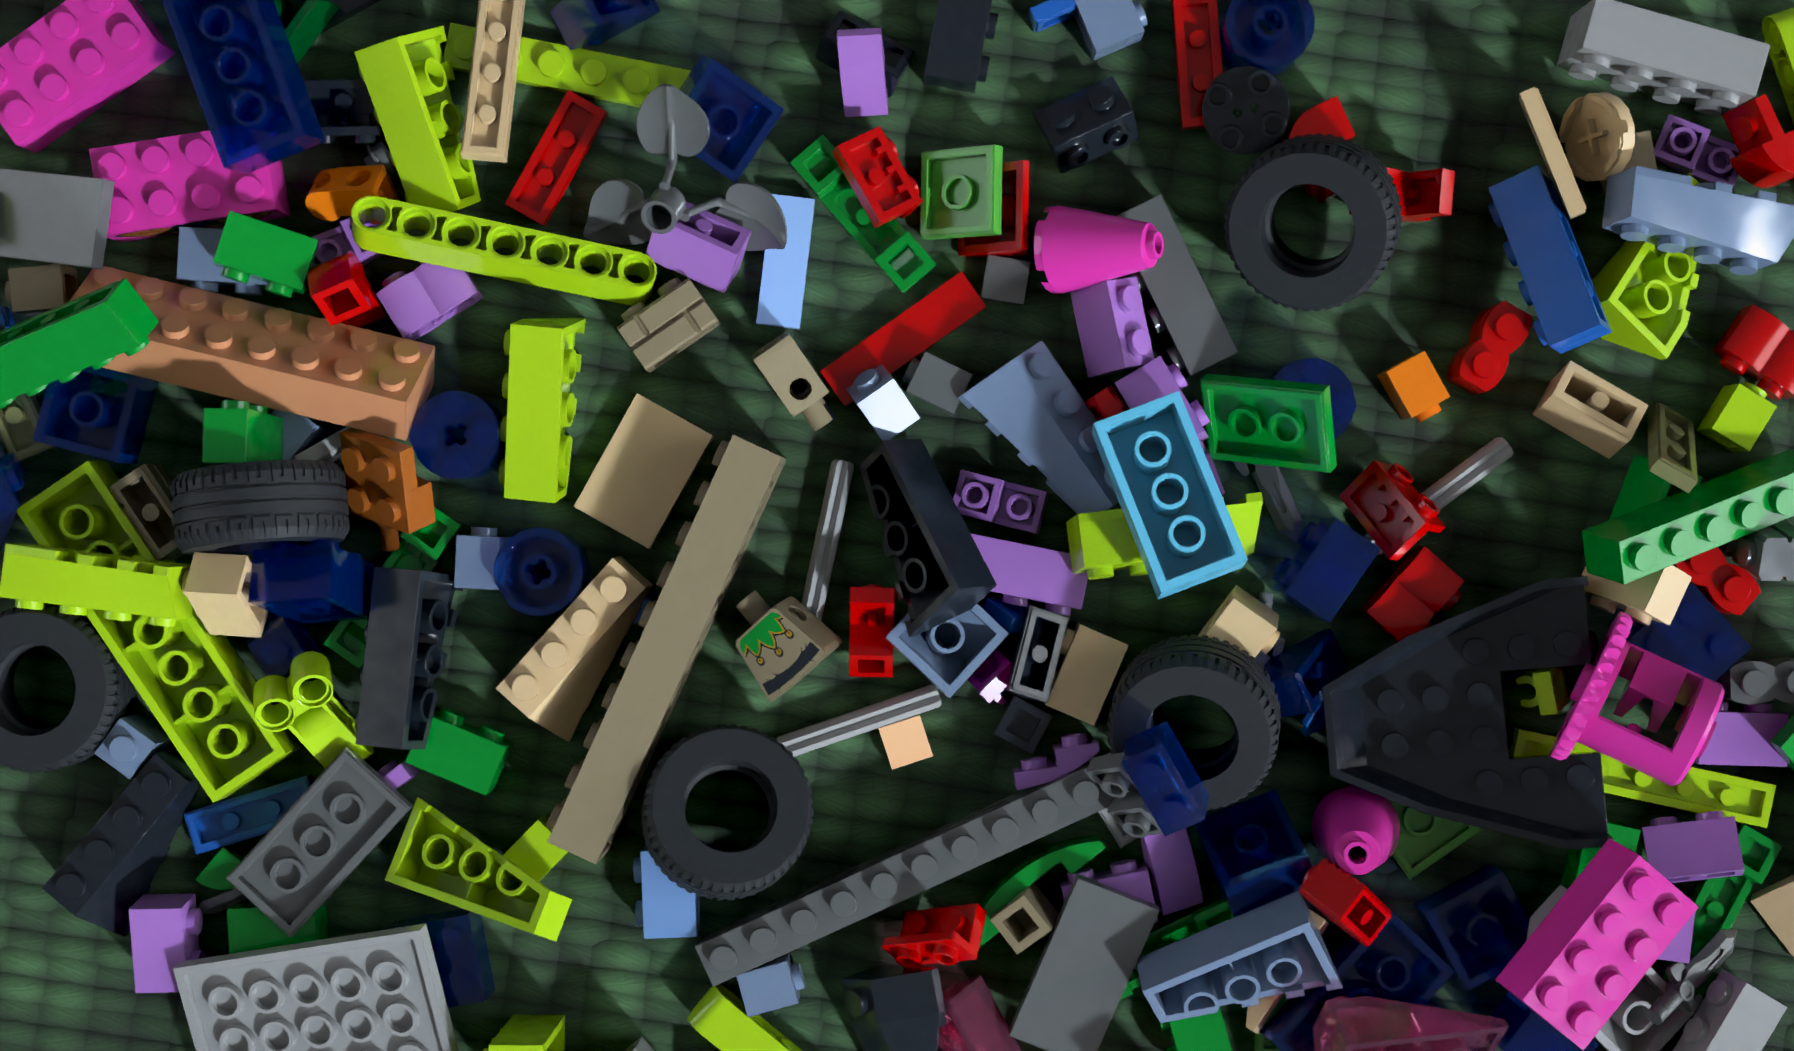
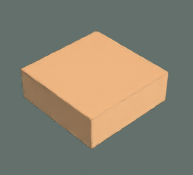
[878,714,933,770]

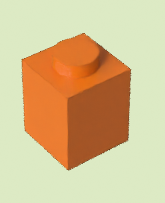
[1377,351,1450,423]

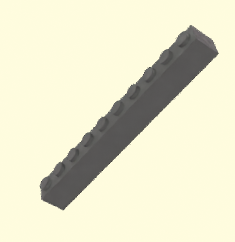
[695,759,1112,987]

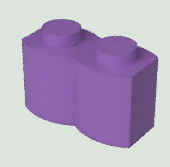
[376,262,483,340]

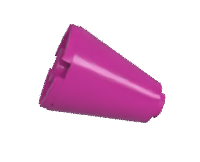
[1034,205,1164,294]
[1311,785,1400,875]

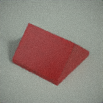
[958,160,1029,257]

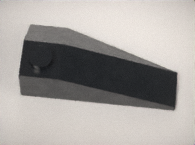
[842,965,946,1051]

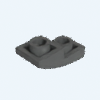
[1086,752,1170,838]

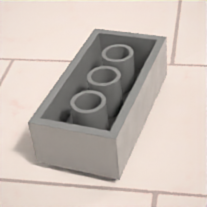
[1557,0,1771,116]

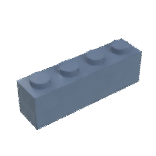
[1602,166,1794,275]
[958,341,1119,514]
[1137,891,1343,1023]

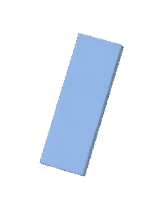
[756,194,815,330]

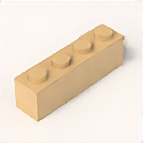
[496,556,653,742]

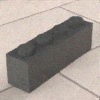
[1117,194,1238,378]

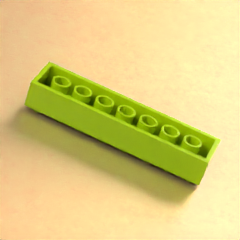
[15,461,301,803]

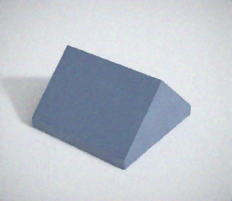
[885,604,1009,698]

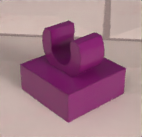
[967,647,1013,705]

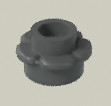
[364,140,398,180]

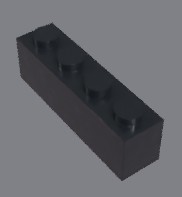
[924,0,999,94]

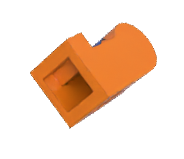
[305,164,399,224]

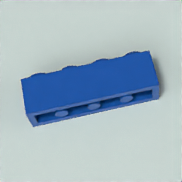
[1488,165,1612,354]

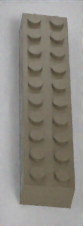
[546,435,787,864]

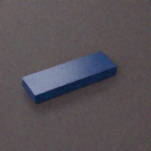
[183,774,314,855]

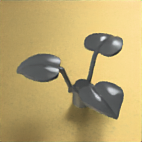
[583,84,787,251]

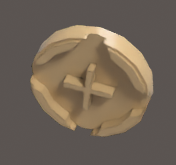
[1559,92,1635,181]

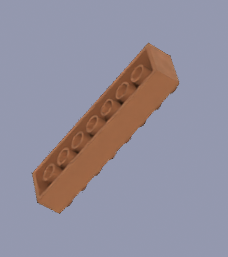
[69,266,435,441]

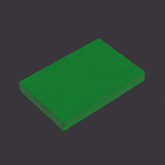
[1200,374,1337,473]

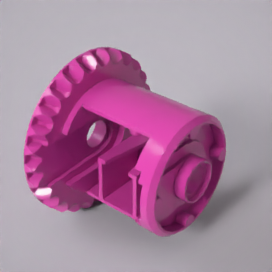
[1549,611,1725,786]

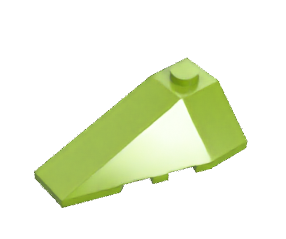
[1592,173,1700,360]

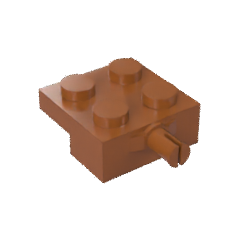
[339,428,436,551]

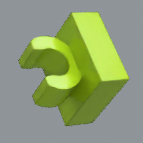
[1516,666,1570,715]

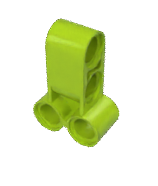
[253,651,374,769]

